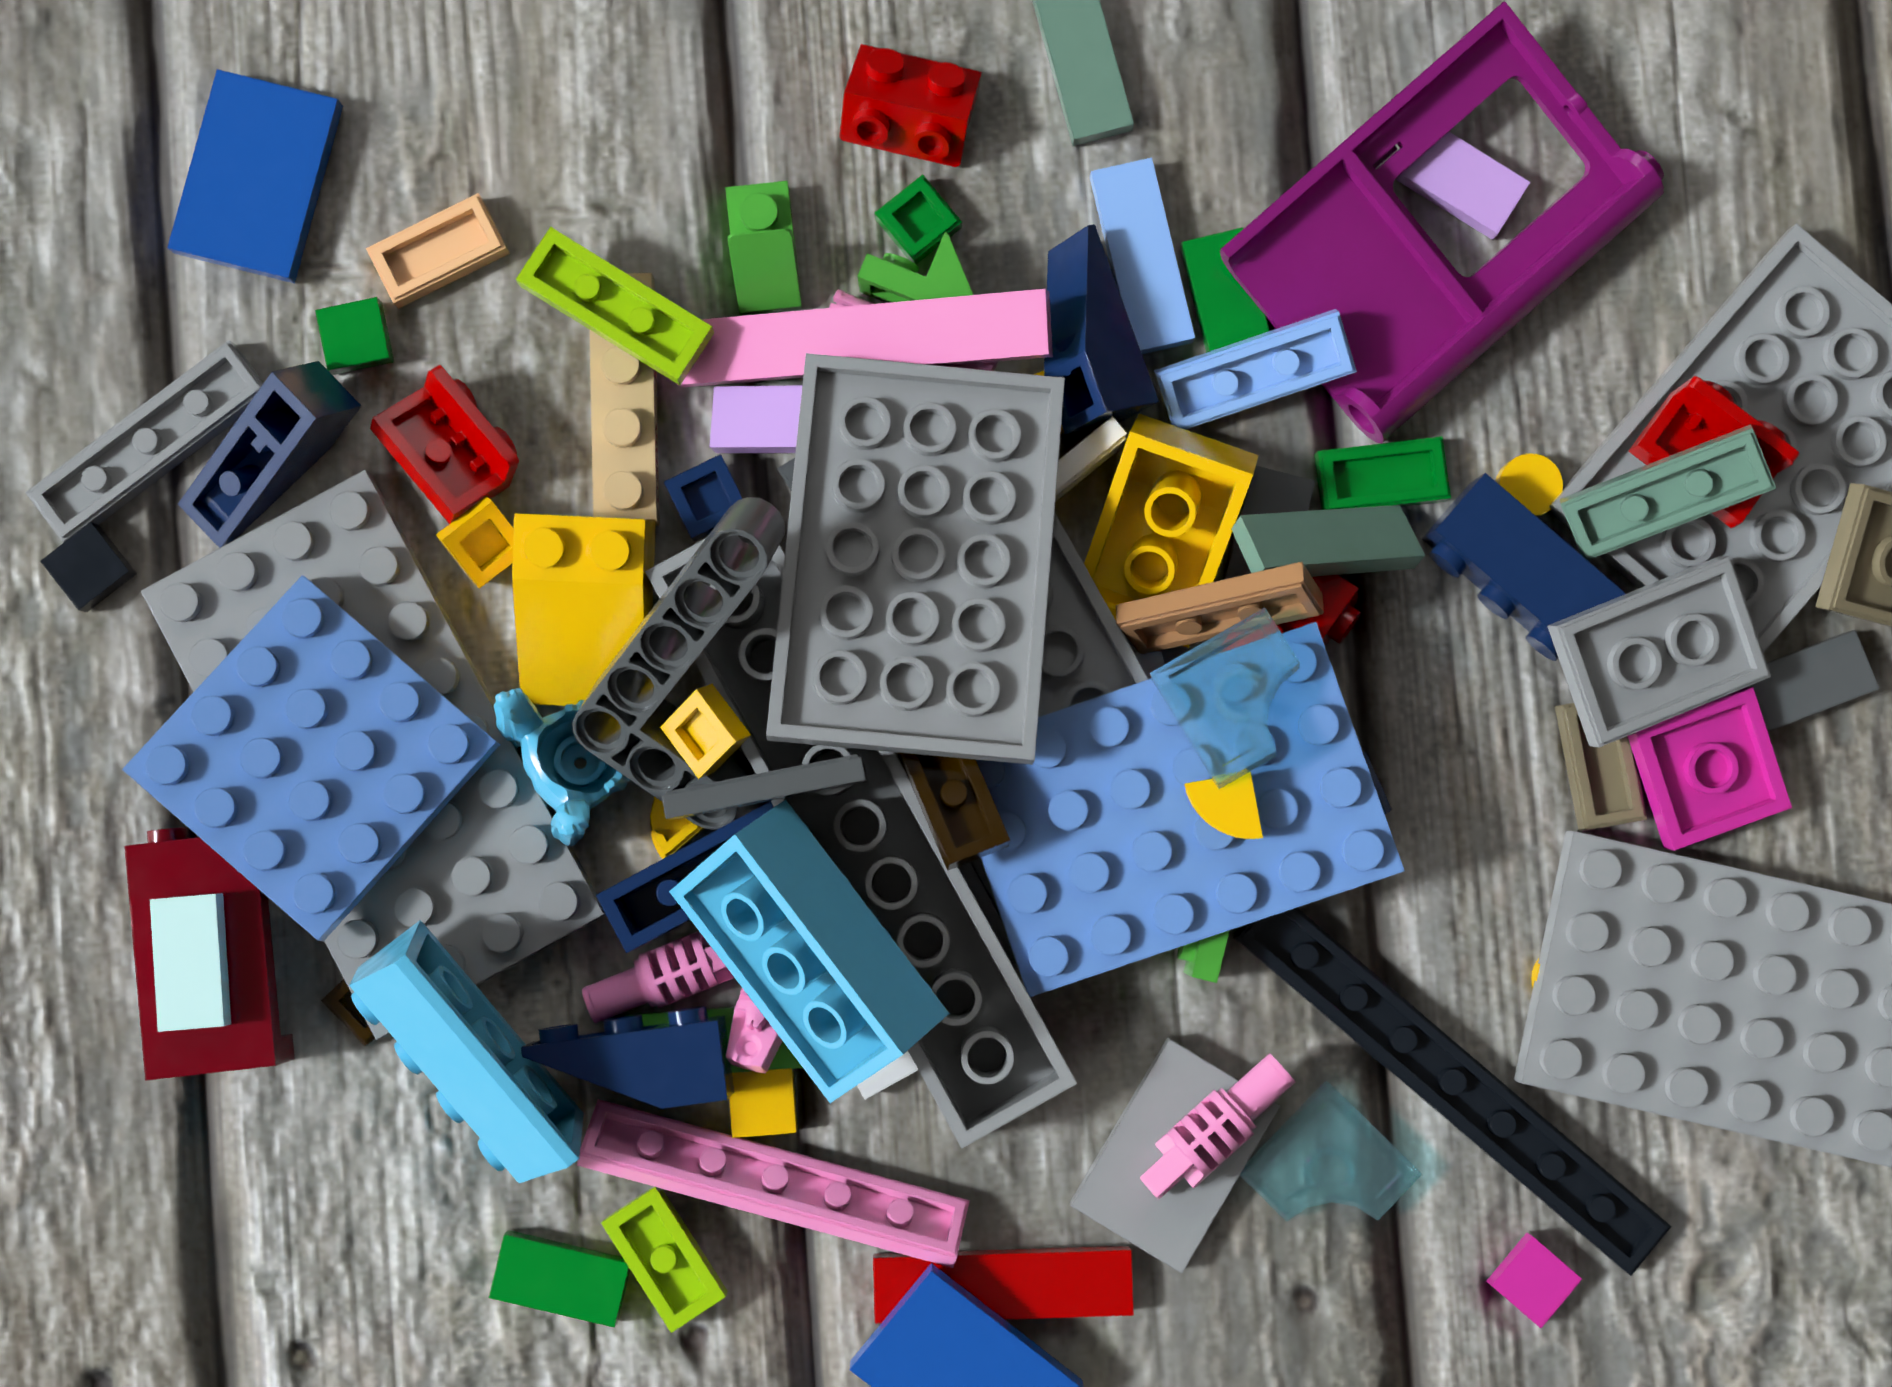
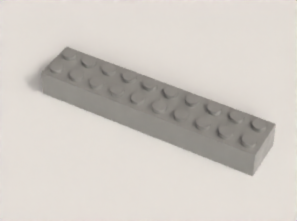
[645,535,1077,1148]

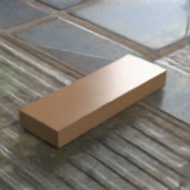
[1116,562,1324,654]

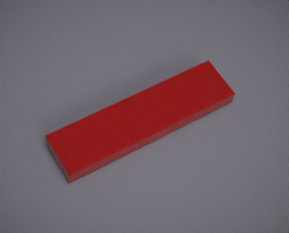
[873,1246,1134,1324]

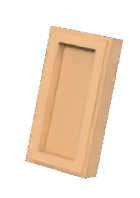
[366,193,510,309]

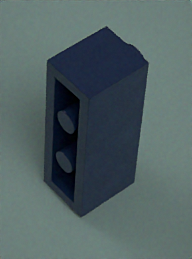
[1422,473,1626,661]
[596,801,774,953]

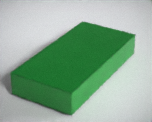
[1180,227,1269,353]
[1314,436,1451,510]
[489,1230,630,1328]

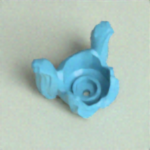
[494,688,631,847]

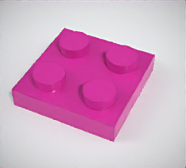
[1627,687,1792,851]

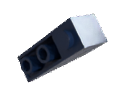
[1044,224,1159,435]
[521,1006,734,1109]

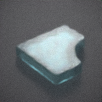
[1150,608,1300,789]
[1240,1081,1422,1222]

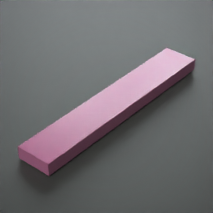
[677,289,1053,387]
[577,1099,970,1268]

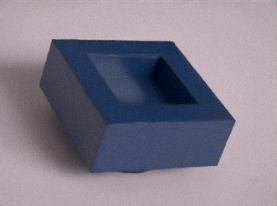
[664,454,743,542]

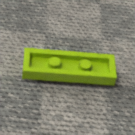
[516,227,714,385]

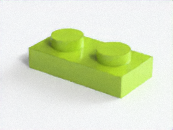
[601,1186,728,1333]

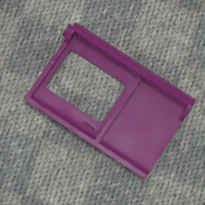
[1220,1,1664,444]

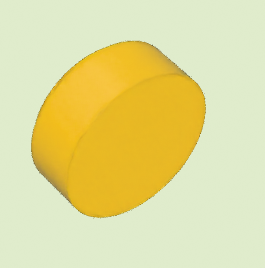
[1495,453,1563,517]

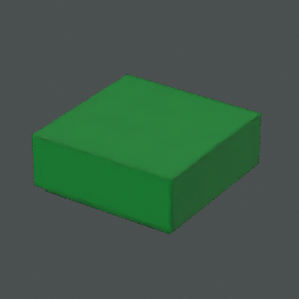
[874,174,962,264]
[315,297,394,375]

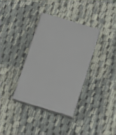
[1547,556,1771,748]
[1070,1037,1280,1274]

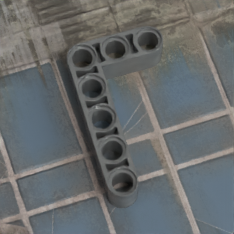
[572,497,785,830]

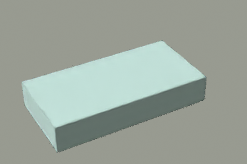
[150,893,231,1032]

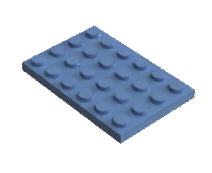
[975,622,1405,997]

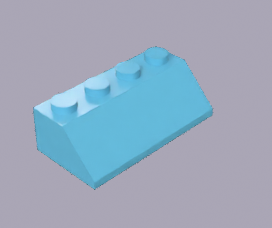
[669,799,950,1103]
[349,920,584,1183]

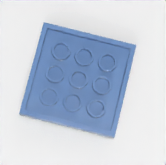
[122,575,500,942]

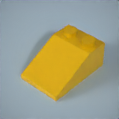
[1084,413,1259,648]
[512,513,656,706]

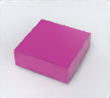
[1486,1232,1582,1328]

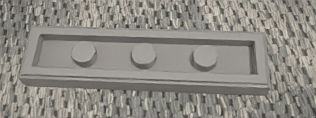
[25,340,264,543]

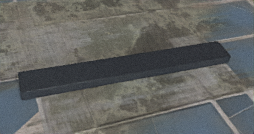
[1233,908,1672,1276]

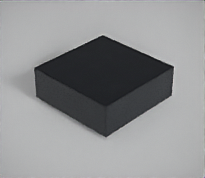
[40,522,137,612]

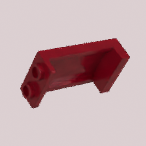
[124,827,295,1081]

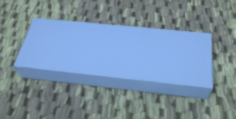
[1090,157,1195,354]
[1154,309,1357,429]

